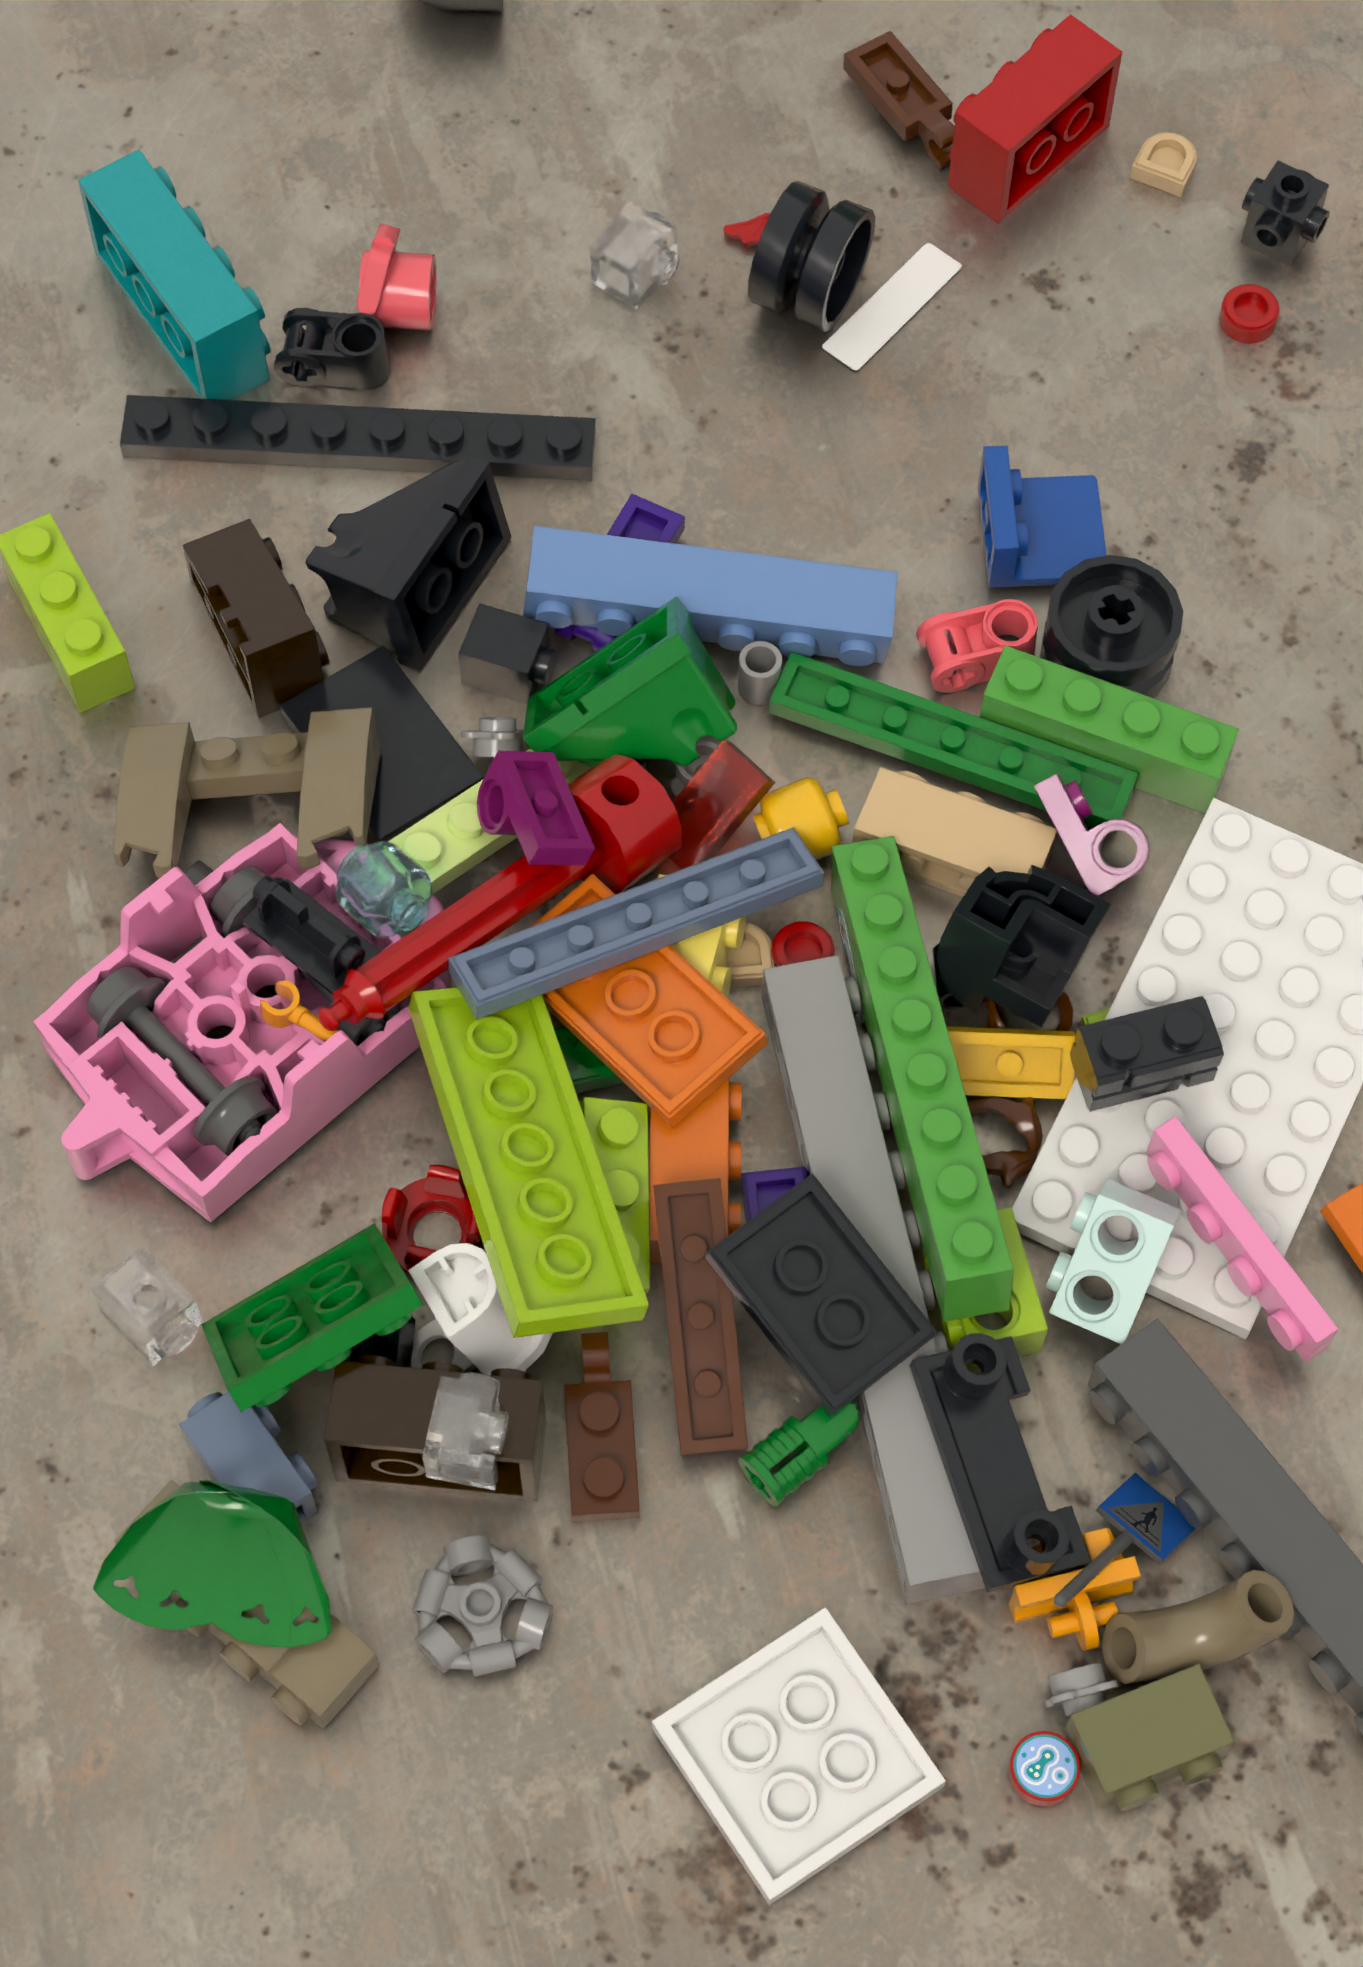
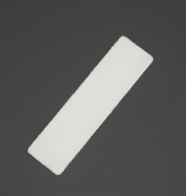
[822,243,962,371]

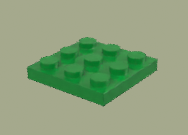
[201,1223,423,1412]

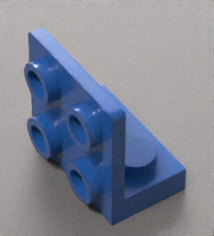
[977,445,1107,588]

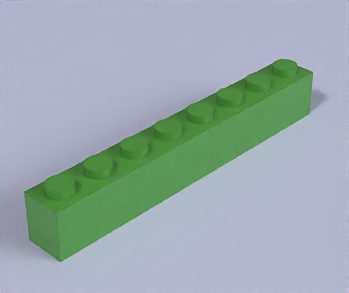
[831,836,1014,1322]

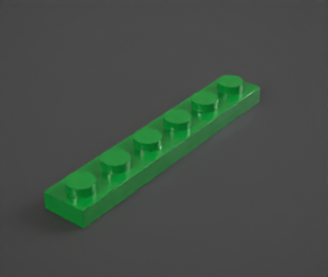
[768,652,1139,835]

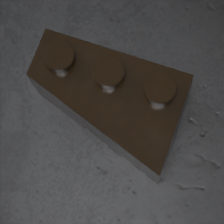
[182,519,330,718]

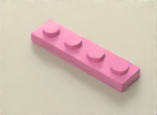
[1146,1116,1338,1363]

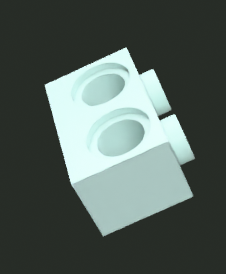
[1045,1178,1181,1344]

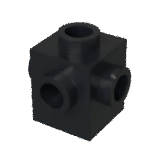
[1241,160,1330,267]

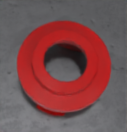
[381,1164,485,1276]

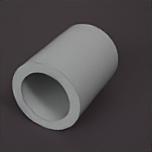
[738,641,782,706]

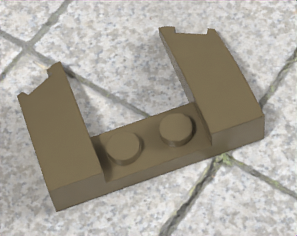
[113,707,381,878]

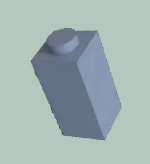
[179,1392,319,1524]

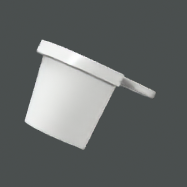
[408,1243,553,1375]

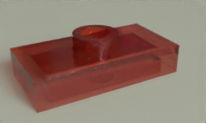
[671,740,776,870]

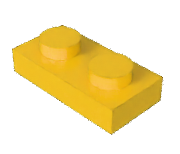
[947,1026,1075,1099]

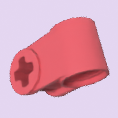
[916,599,1038,693]

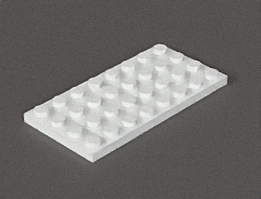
[1012,798,1363,1340]

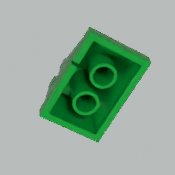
[523,596,737,767]

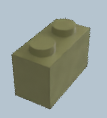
[1063,1664,1235,1811]

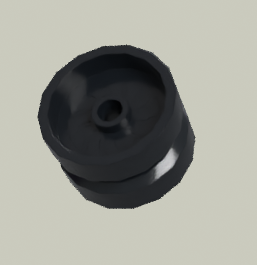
[748,181,876,332]
[1040,555,1183,698]

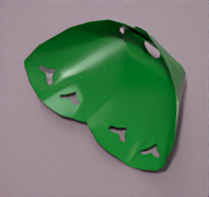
[93,1480,331,1648]

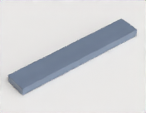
[448,827,824,1019]

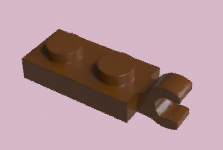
[843,31,955,169]
[564,1332,640,1523]

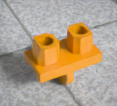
[1008,1528,1141,1651]

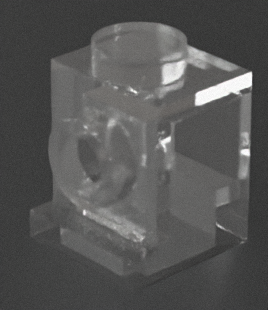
[422,1373,509,1490]

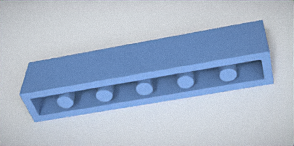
[523,526,898,666]

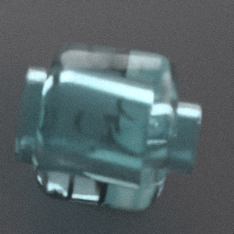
[336,841,432,938]

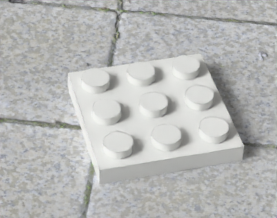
[652,1607,946,1905]

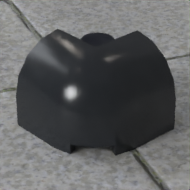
[936,865,1111,1028]

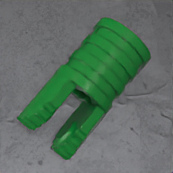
[738,1402,860,1507]

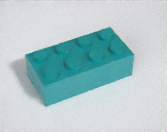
[78,149,271,400]

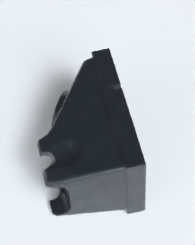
[306,455,512,672]

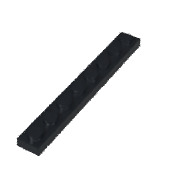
[120,395,596,481]

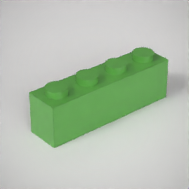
[980,645,1239,814]

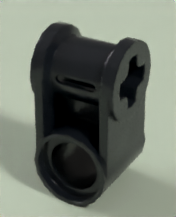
[274,308,391,391]

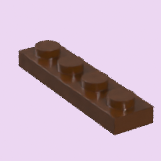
[653,1178,748,1455]

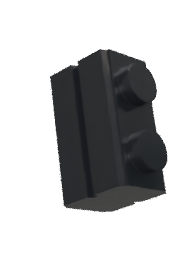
[1070,996,1224,1112]

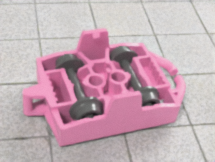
[33,823,451,1223]

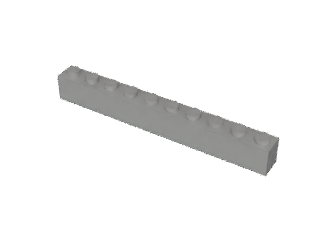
[762,955,985,1604]

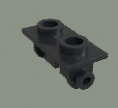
[242,876,381,995]

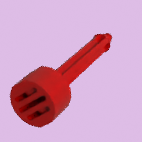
[318,755,682,1031]

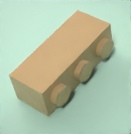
[852,767,1057,897]

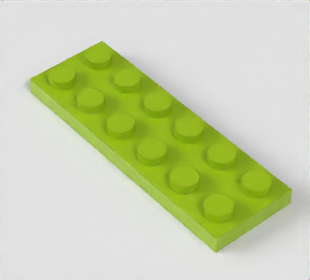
[408,987,649,1338]

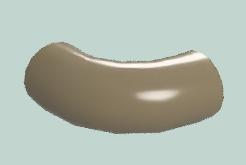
[1102,1570,1294,1684]

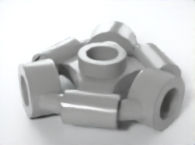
[412,1535,554,1677]

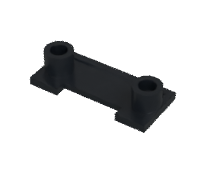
[909,1333,1091,1593]

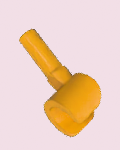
[260,980,337,1042]

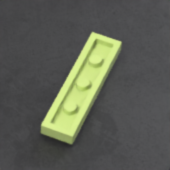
[372,748,591,903]

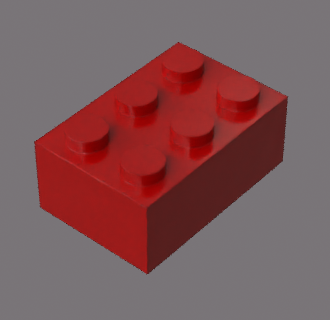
[948,14,1122,224]

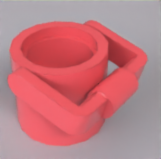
[357,223,437,331]

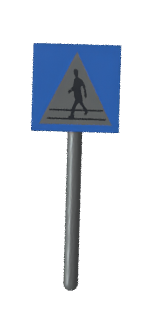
[1054,1473,1196,1607]

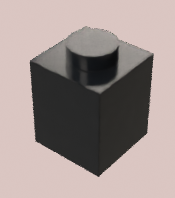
[458,603,557,704]

